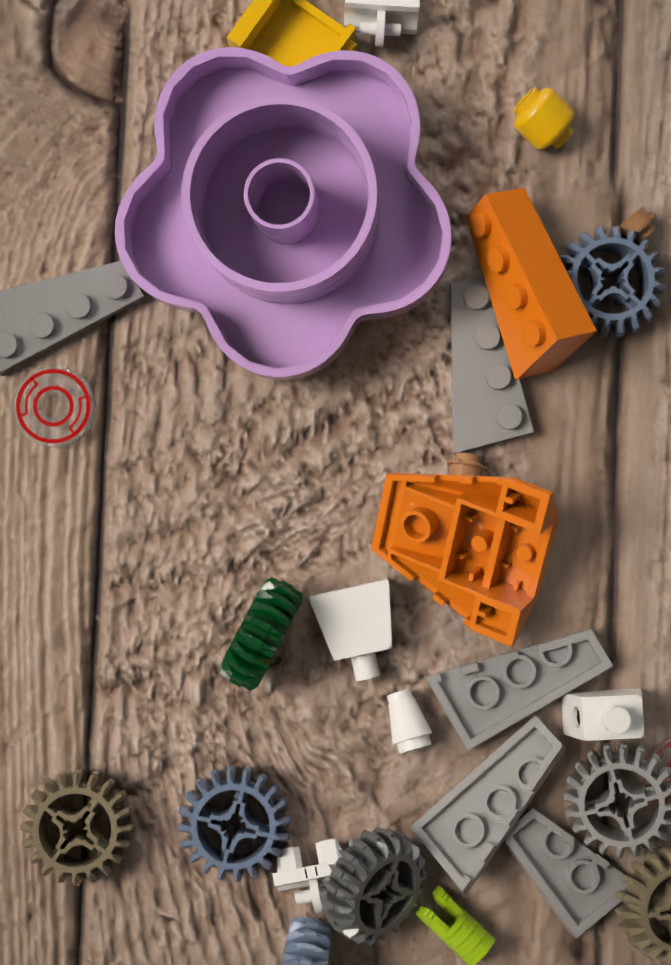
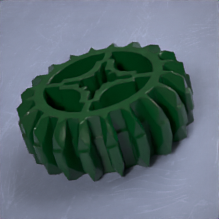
[220,577,303,691]

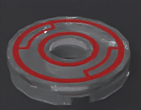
[12,365,97,449]

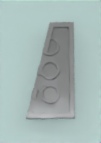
[425,629,613,750]

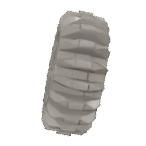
[564,742,671,859]

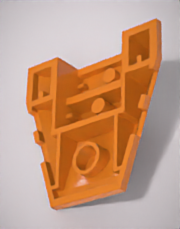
[371,473,559,647]

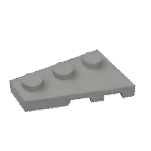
[503,807,627,938]

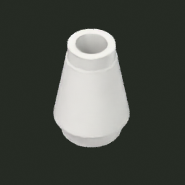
[387,689,432,754]

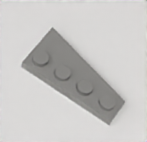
[0,261,146,376]
[449,275,534,454]
[410,715,566,895]

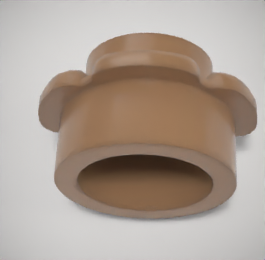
[619,207,656,244]
[447,452,487,476]

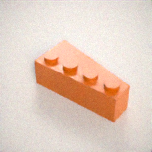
[466,188,597,381]

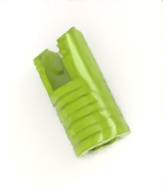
[415,885,495,965]

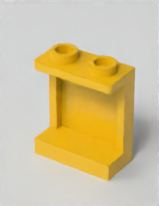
[227,0,358,67]

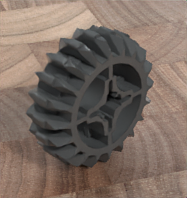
[320,826,427,945]

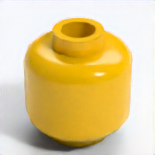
[512,87,574,150]

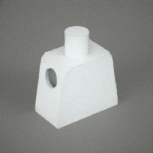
[309,579,392,681]
[561,688,645,741]

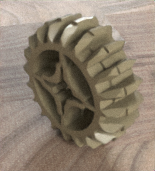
[20,768,136,886]
[614,846,671,965]

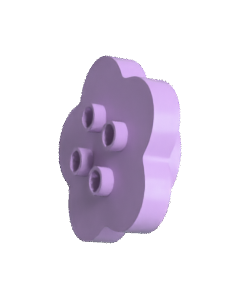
[115,47,451,381]

